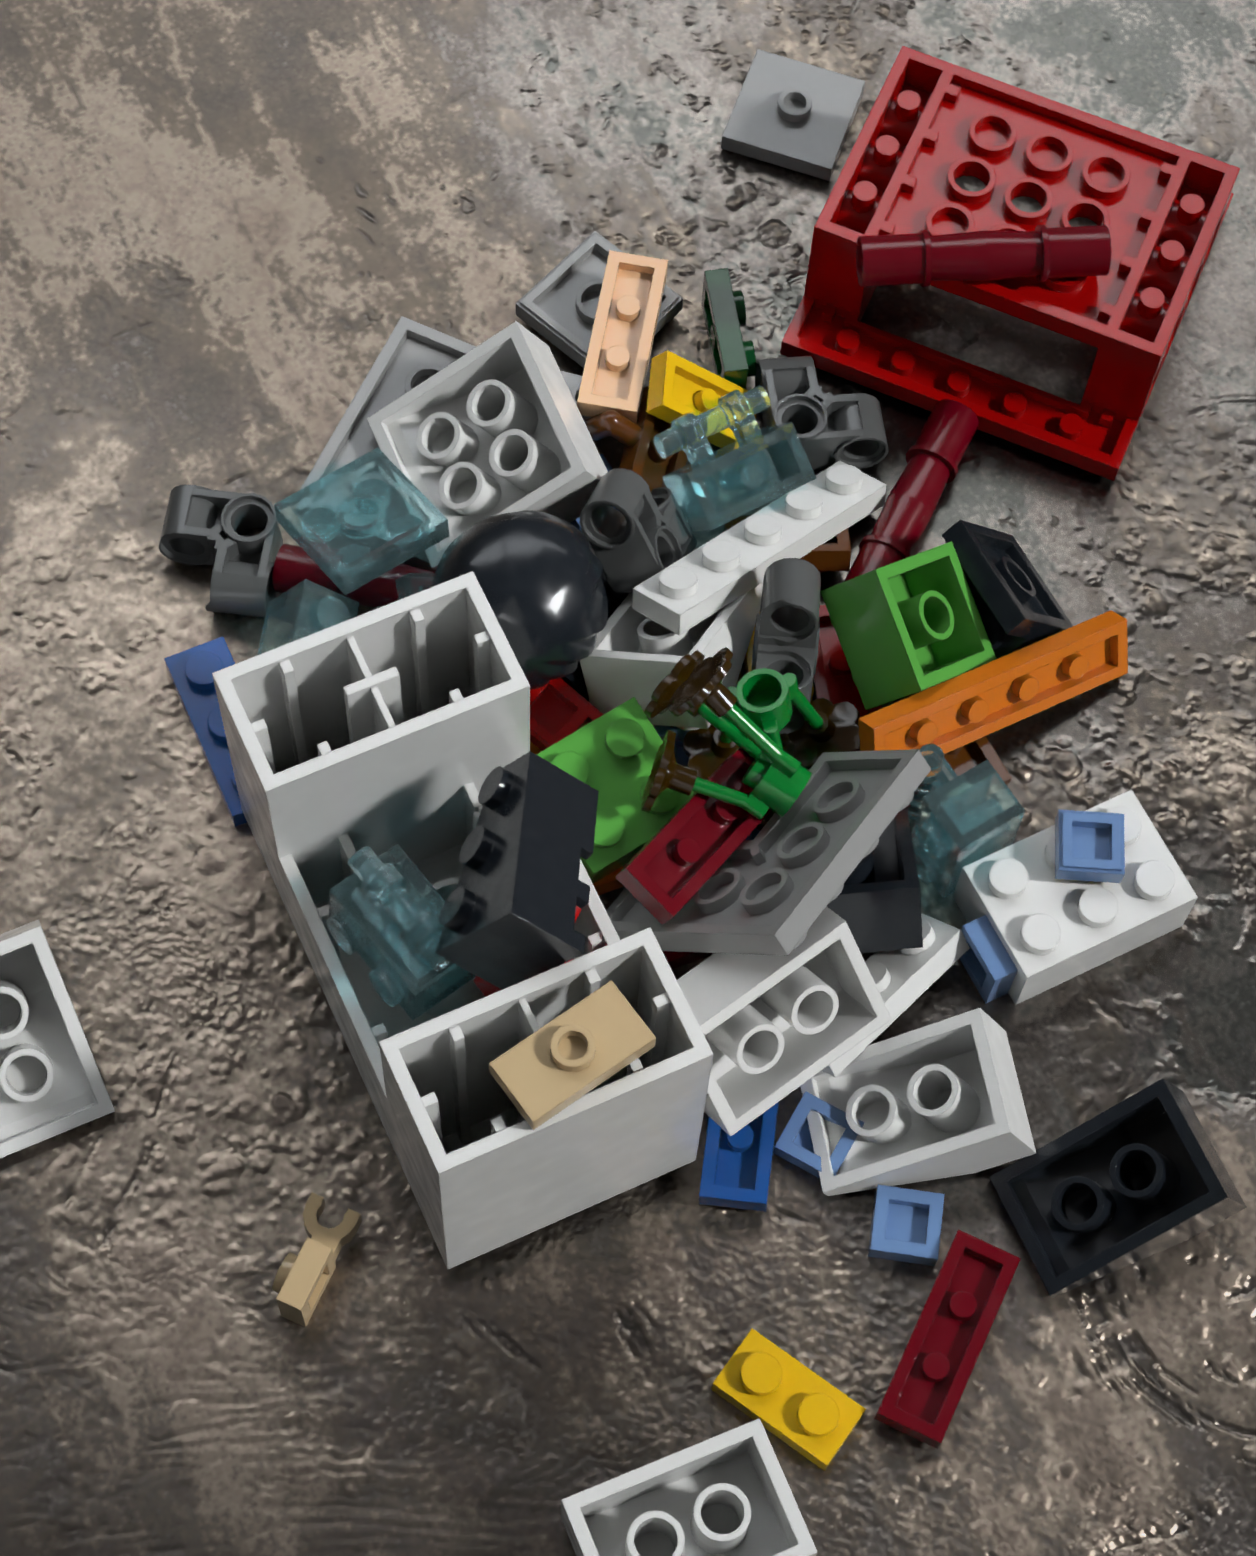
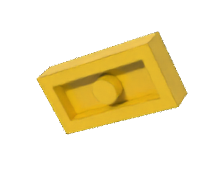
[646,350,758,456]
[711,1328,866,1471]

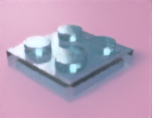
[274,447,450,595]

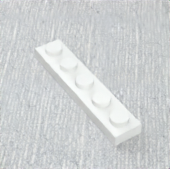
[632,461,886,636]

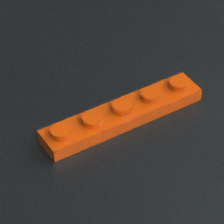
[858,610,1128,762]

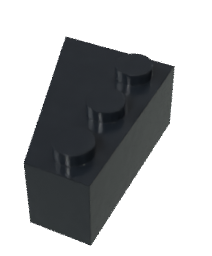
[435,751,599,990]

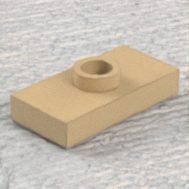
[489,980,656,1130]

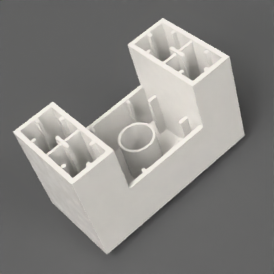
[212,571,714,1269]

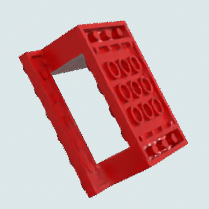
[780,46,1240,481]

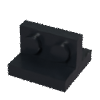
[942,520,1073,667]

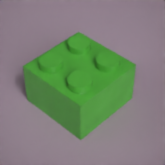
[821,541,996,710]
[536,697,694,884]

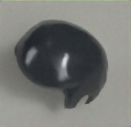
[431,510,608,690]

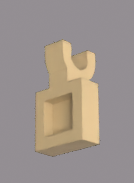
[272,1192,362,1327]

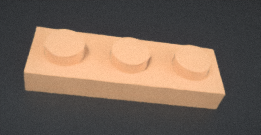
[577,250,668,424]

